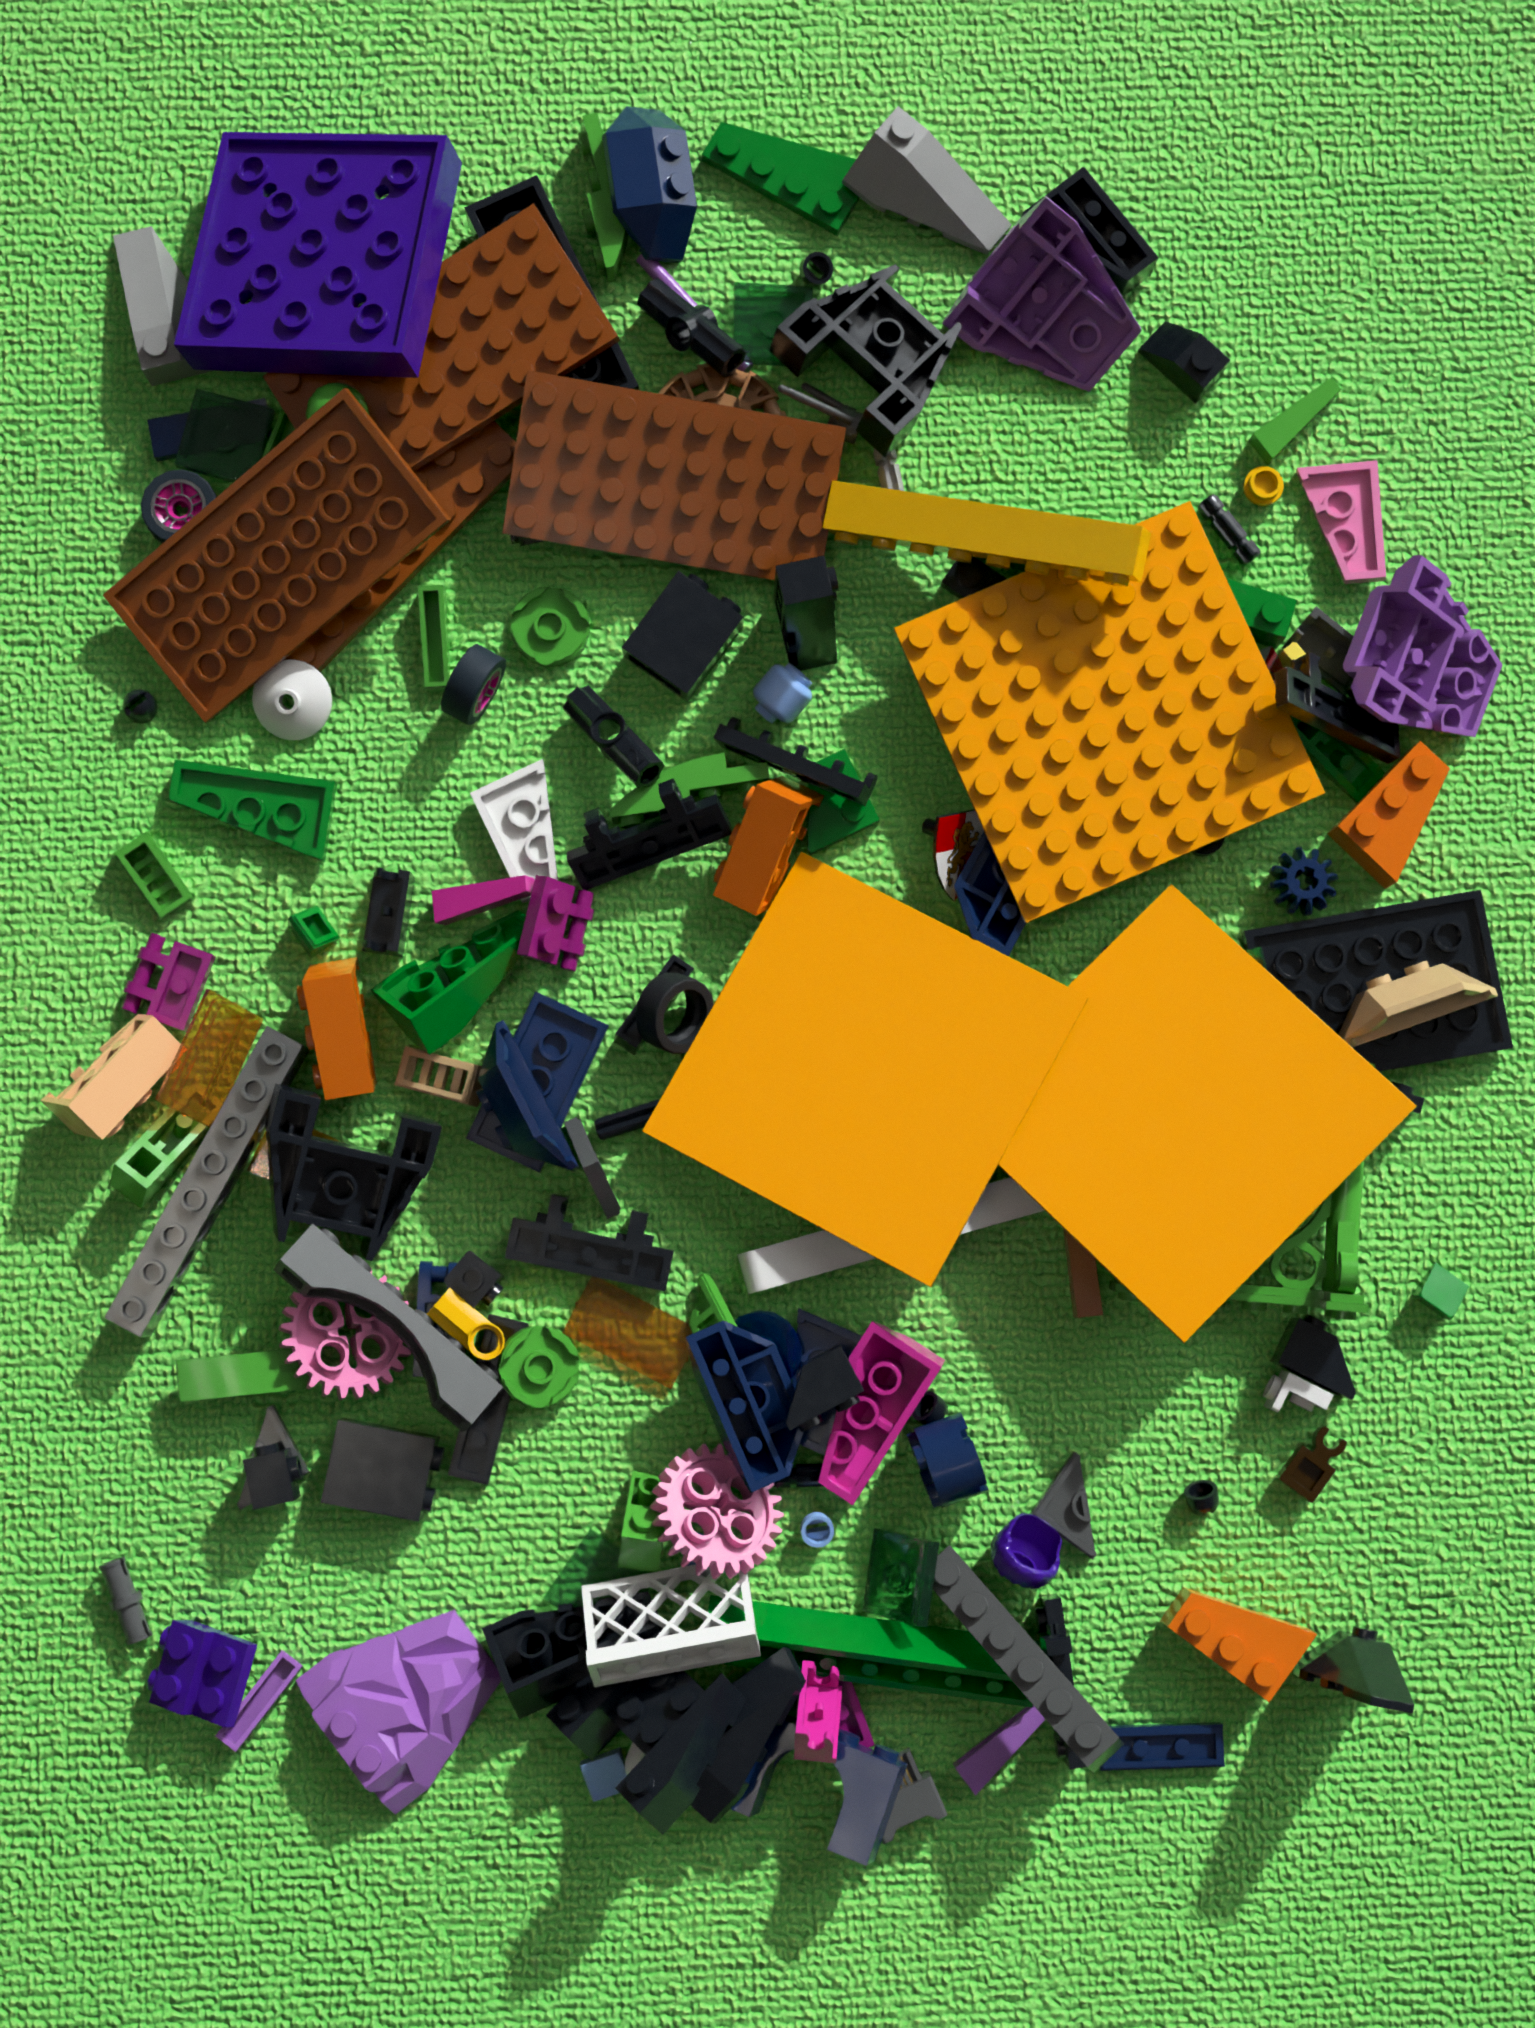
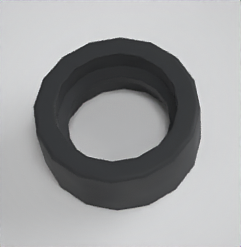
[635,973,714,1054]

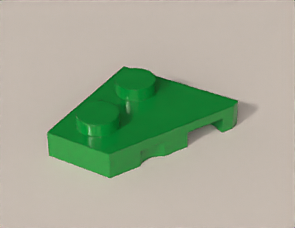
[807,748,880,855]

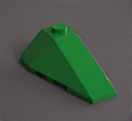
[371,910,526,1055]

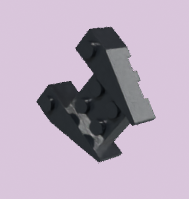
[769,264,962,457]
[265,1083,442,1261]
[546,1629,747,1835]

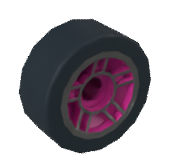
[141,469,217,544]
[441,644,506,725]

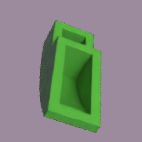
[175,1348,310,1402]

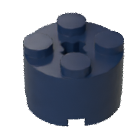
[906,1412,989,1509]

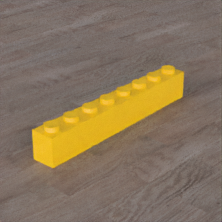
[823,480,1151,587]

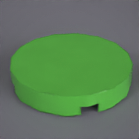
[510,587,590,667]
[497,1325,580,1408]

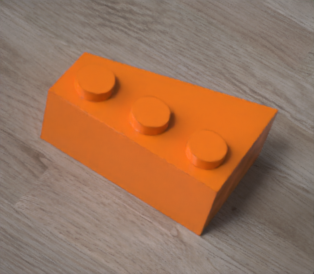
[1327,740,1450,889]
[713,776,824,916]
[297,957,377,1100]
[1160,1587,1317,1703]

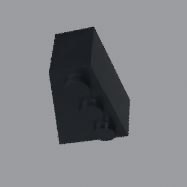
[1021,167,1159,297]
[773,555,839,671]

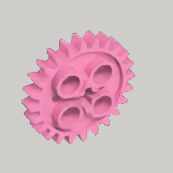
[278,1269,411,1400]
[650,1444,784,1579]

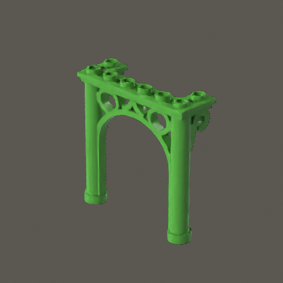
[1109,1063,1375,1320]

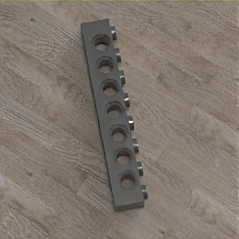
[104,1026,310,1337]

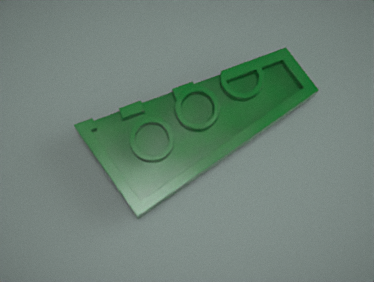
[702,122,860,236]
[168,760,337,863]

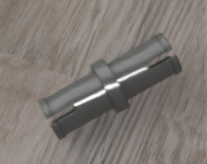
[99,1556,153,1645]

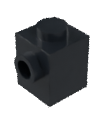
[243,1443,303,1510]

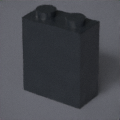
[622,571,744,702]
[321,1418,445,1522]

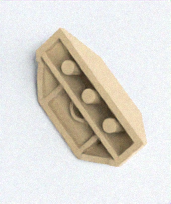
[1338,961,1498,1048]

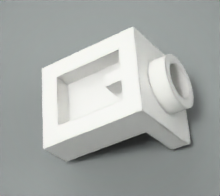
[1263,1370,1334,1413]

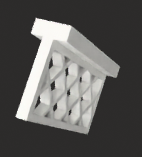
[581,1564,761,1687]

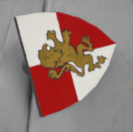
[922,809,984,901]

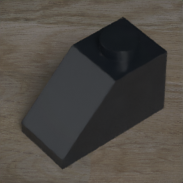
[1138,321,1230,404]
[1270,1314,1356,1400]

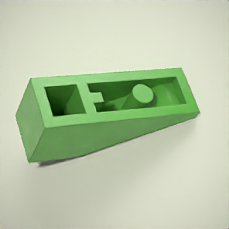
[109,1081,223,1209]

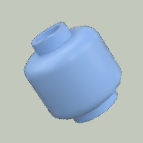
[753,662,812,724]

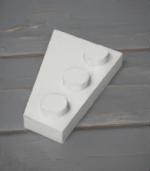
[470,759,558,903]

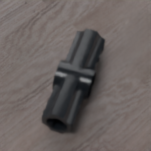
[637,278,747,378]
[563,685,665,789]

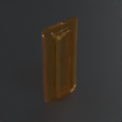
[155,989,264,1128]
[562,1276,693,1389]

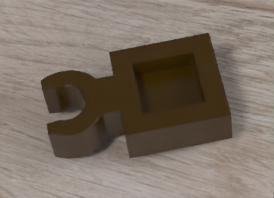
[1276,1425,1347,1503]

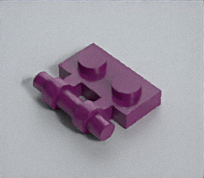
[517,875,594,972]
[121,933,216,1032]

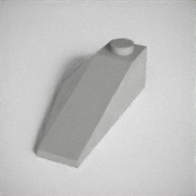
[842,106,1012,255]
[113,226,215,386]

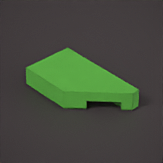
[689,1273,738,1333]

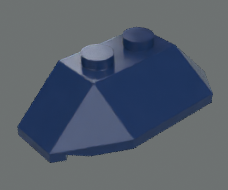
[602,106,697,263]
[954,831,1026,956]
[476,1020,580,1171]
[684,1320,803,1493]

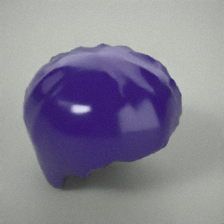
[991,1513,1062,1589]

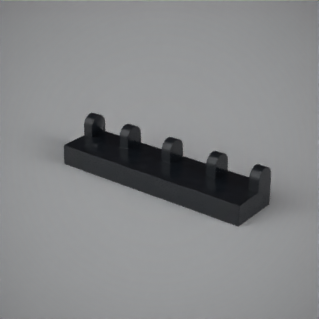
[714,717,877,807]

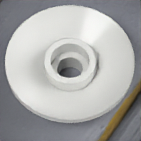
[252,659,332,740]

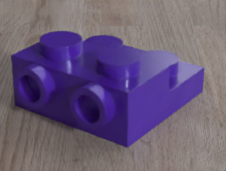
[147,1620,258,1728]

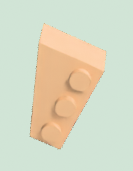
[40,1014,186,1140]

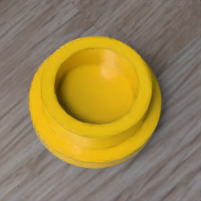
[1243,466,1284,506]

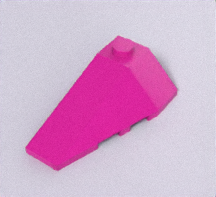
[818,1320,945,1505]

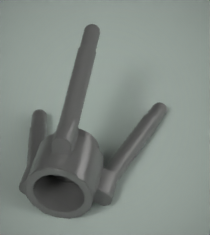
[778,383,863,445]

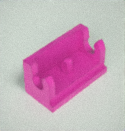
[794,1660,843,1763]

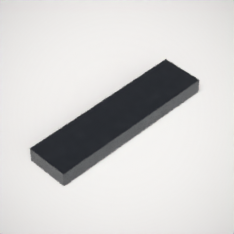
[448,1314,530,1485]

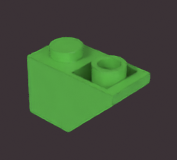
[618,1471,665,1572]

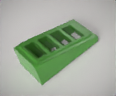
[113,831,194,921]

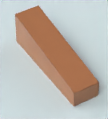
[1063,1228,1103,1318]

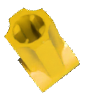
[427,1288,505,1360]

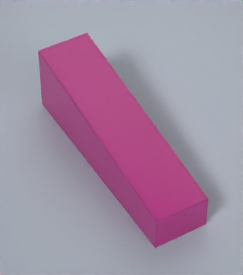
[431,875,535,925]

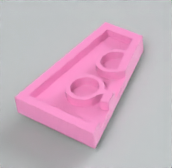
[1296,460,1386,584]

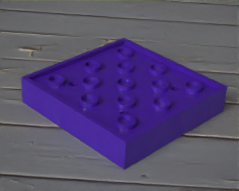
[174,132,462,378]

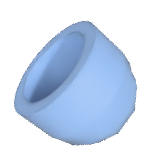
[800,1511,834,1548]

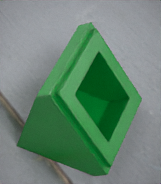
[288,906,340,959]

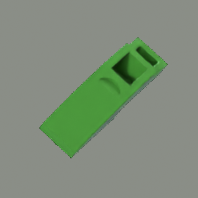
[578,112,628,282]
[610,752,769,829]

